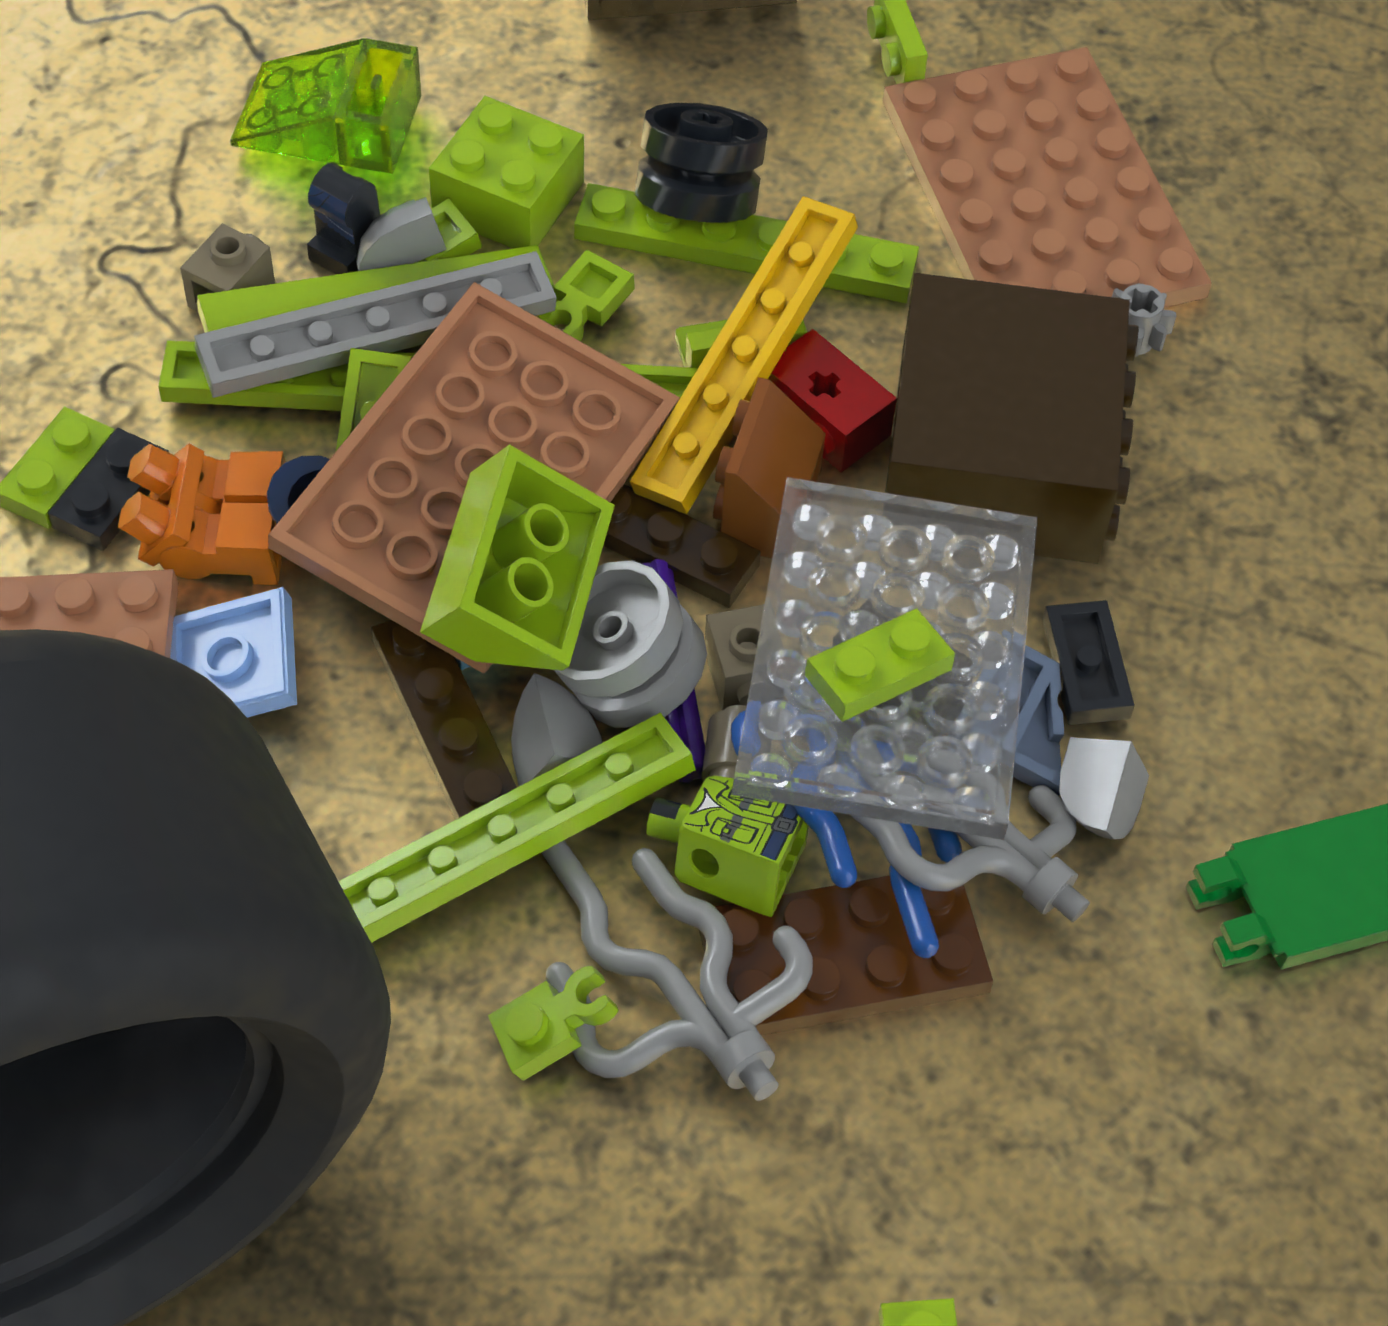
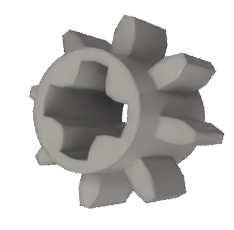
[1112,283,1176,357]

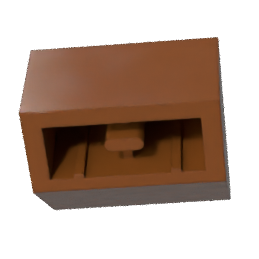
[713,377,826,564]

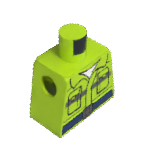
[647,775,809,917]

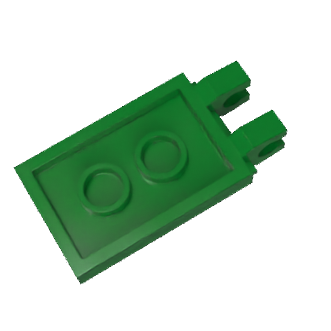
[1186,804,1388,970]

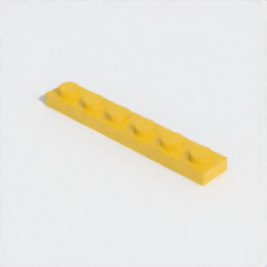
[629,196,858,514]

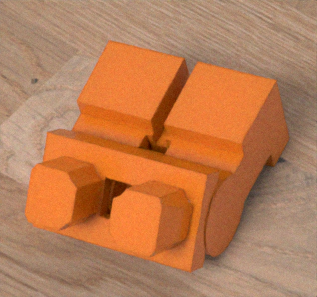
[118,443,286,585]

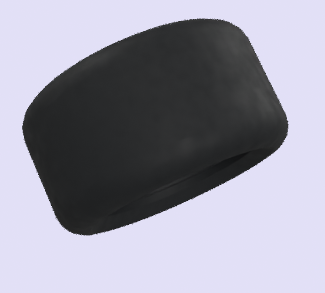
[0,629,391,1326]

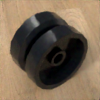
[634,103,768,223]

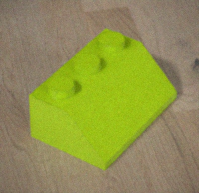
[420,444,615,671]

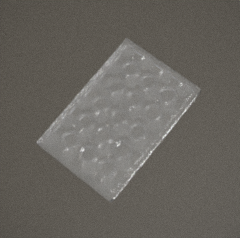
[731,477,1037,840]

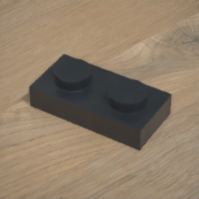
[48,428,169,552]
[1042,600,1135,725]

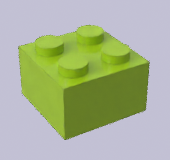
[429,96,584,248]

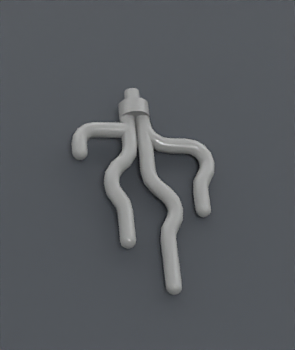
[783,681,1090,922]
[541,841,813,1101]

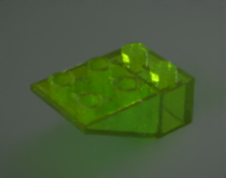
[230,38,422,174]

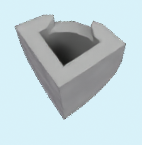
[356,197,447,271]
[511,673,603,786]
[1059,737,1149,840]

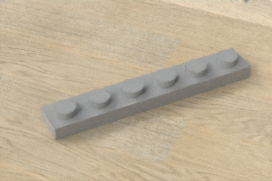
[194,251,557,398]

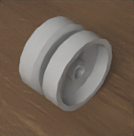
[554,561,707,728]

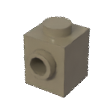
[180,223,275,312]
[705,603,788,710]

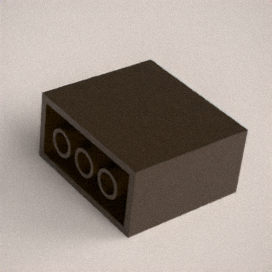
[880,273,1139,564]

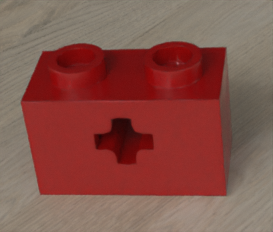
[767,329,897,473]

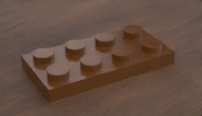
[699,875,993,1035]

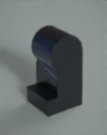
[307,162,380,274]

